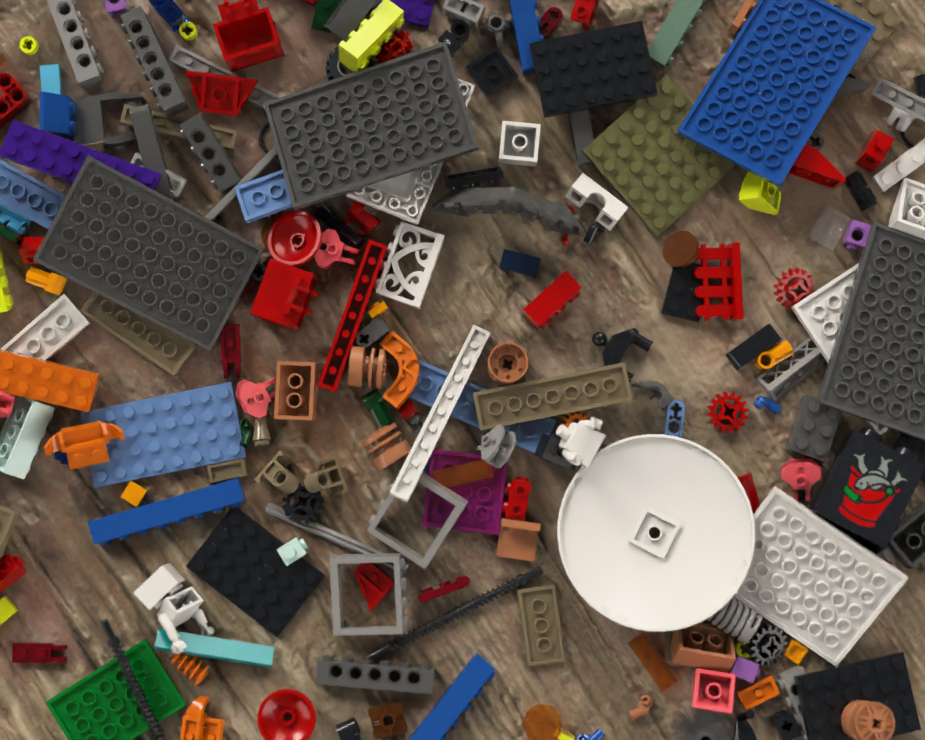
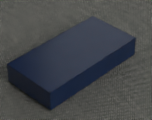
[499,249,541,277]

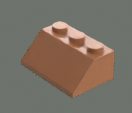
[274,361,319,421]
[671,622,736,673]

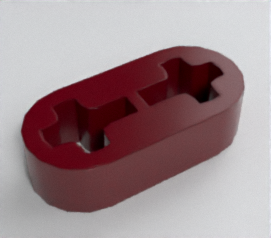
[540,7,563,39]

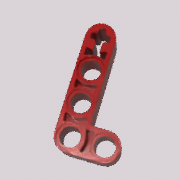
[0,73,31,129]

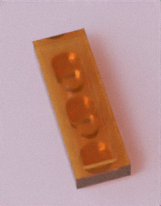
[432,460,493,488]
[628,632,678,692]

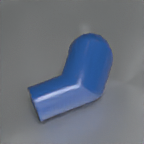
[754,396,781,415]
[576,728,605,740]

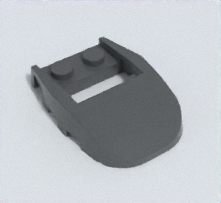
[71,92,143,150]

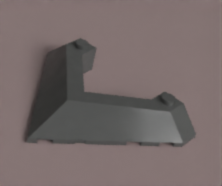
[432,187,584,236]

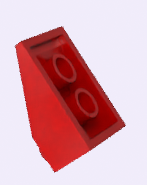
[788,142,846,189]

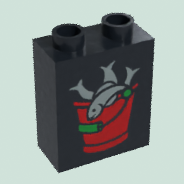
[809,428,925,554]

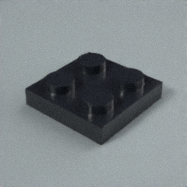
[465,45,518,99]

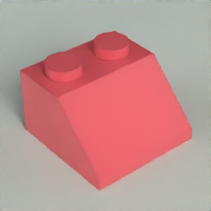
[692,668,736,714]

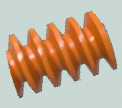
[168,653,210,687]

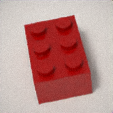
[521,271,582,330]

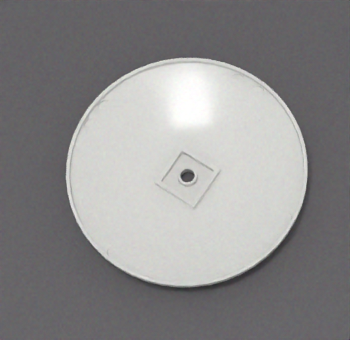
[557,434,755,632]

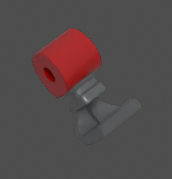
[398,400,424,438]

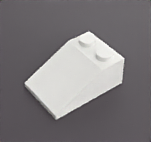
[888,177,925,240]

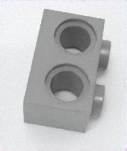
[442,0,485,30]

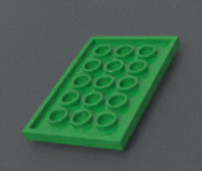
[45,638,187,740]

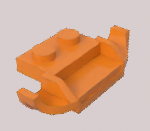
[44,421,125,470]
[180,696,225,740]

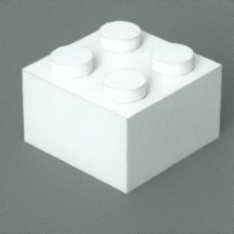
[498,121,541,167]
[134,563,185,610]

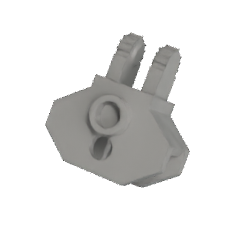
[476,424,516,468]

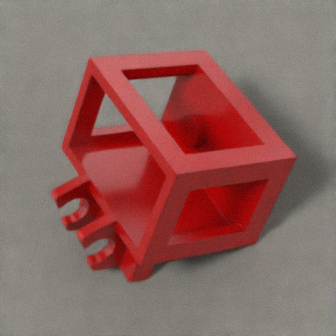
[213,0,285,72]
[250,259,318,332]

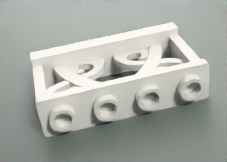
[374,221,445,309]

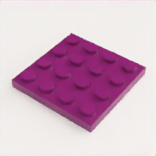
[422,449,508,535]

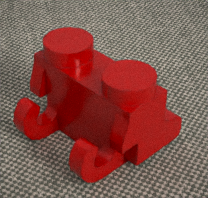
[343,202,381,237]

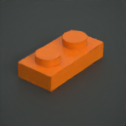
[736,675,781,710]

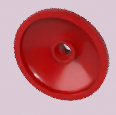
[268,210,322,266]
[257,689,316,740]

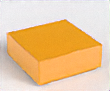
[121,480,148,507]
[781,638,809,666]

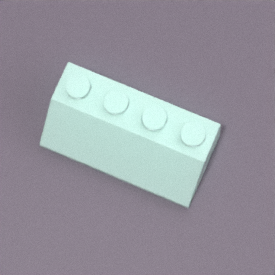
[0,396,55,479]

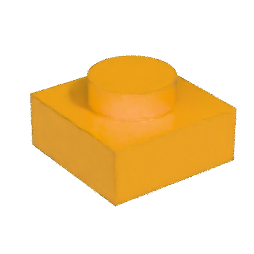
[368,301,388,319]

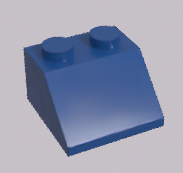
[39,91,77,138]

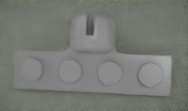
[871,77,925,132]

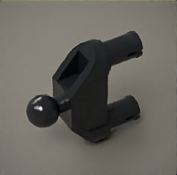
[592,328,653,383]

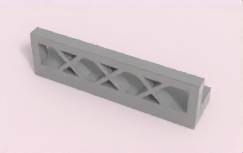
[756,337,827,402]

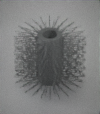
[671,706,733,740]

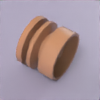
[487,342,528,386]
[348,346,387,389]
[362,423,412,472]
[841,700,895,740]

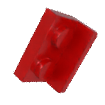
[570,0,599,31]

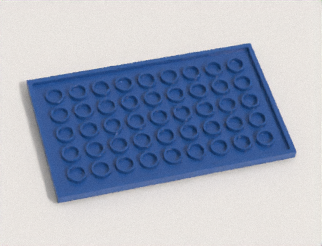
[677,0,876,188]

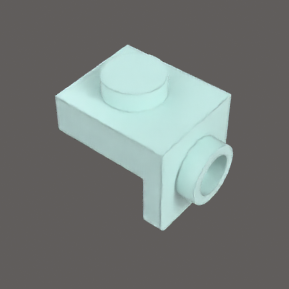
[277,537,309,566]

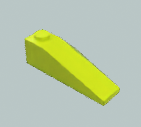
[739,171,781,215]

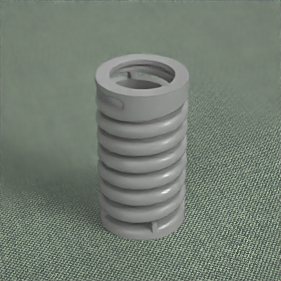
[705,596,762,644]

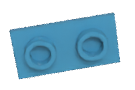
[0,203,31,235]

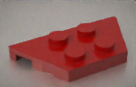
[185,70,258,116]

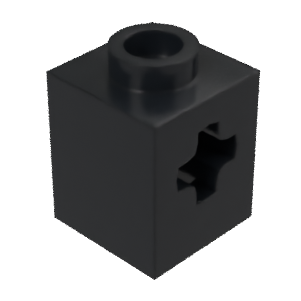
[771,709,802,740]

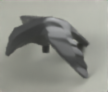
[631,381,673,410]

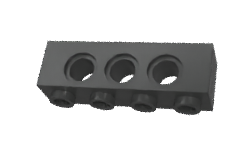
[180,112,242,192]

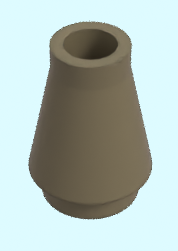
[252,418,271,447]

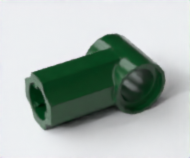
[361,389,395,428]

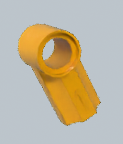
[25,267,68,296]
[754,340,794,370]

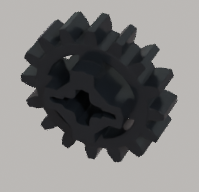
[282,482,324,525]
[746,623,788,666]

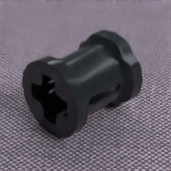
[251,264,266,283]

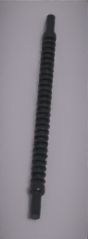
[367,566,543,660]
[100,619,168,740]

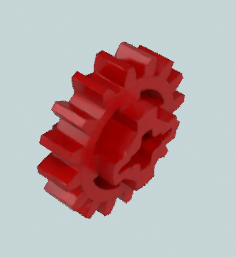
[376,30,414,64]
[774,268,815,310]
[706,391,749,433]

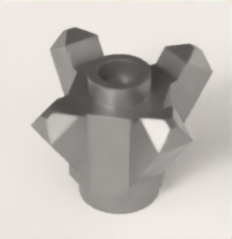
[479,12,514,48]

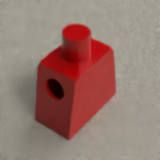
[855,130,894,172]

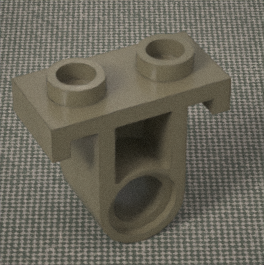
[254,450,299,494]
[304,455,348,498]

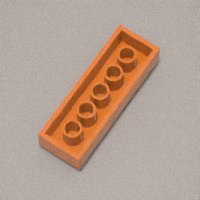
[0,349,101,412]

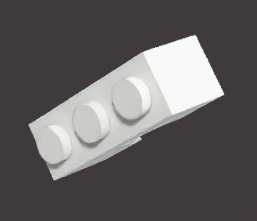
[565,173,628,231]

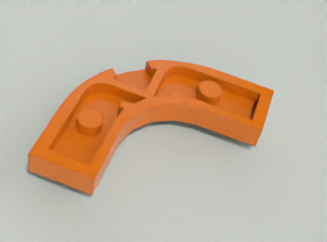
[379,330,420,409]

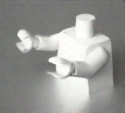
[556,417,606,468]
[157,587,214,654]

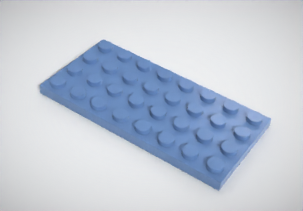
[80,382,247,488]

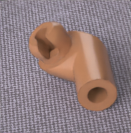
[629,695,652,720]

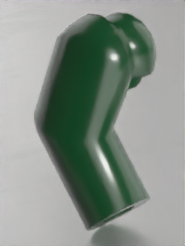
[239,418,254,448]

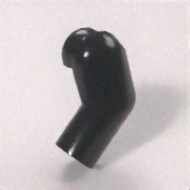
[583,222,607,244]

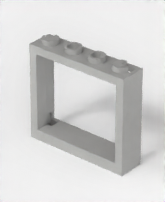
[367,468,469,569]
[329,553,408,636]

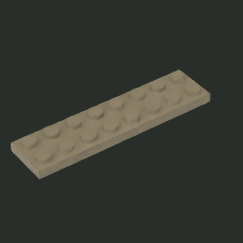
[473,362,633,431]

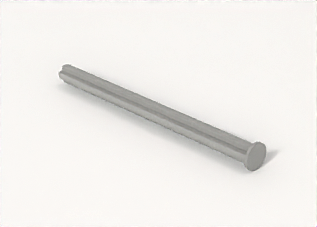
[265,503,410,576]

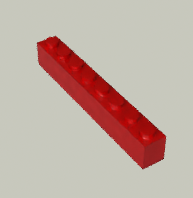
[317,240,388,392]

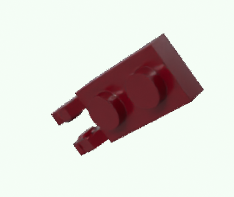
[220,324,242,379]
[418,576,470,603]
[12,642,68,663]

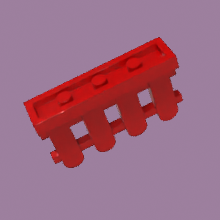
[693,242,744,321]

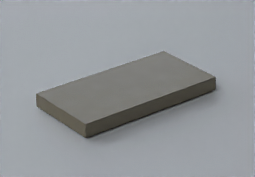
[517,584,566,667]

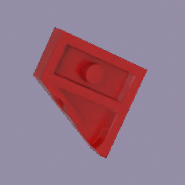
[353,563,395,611]

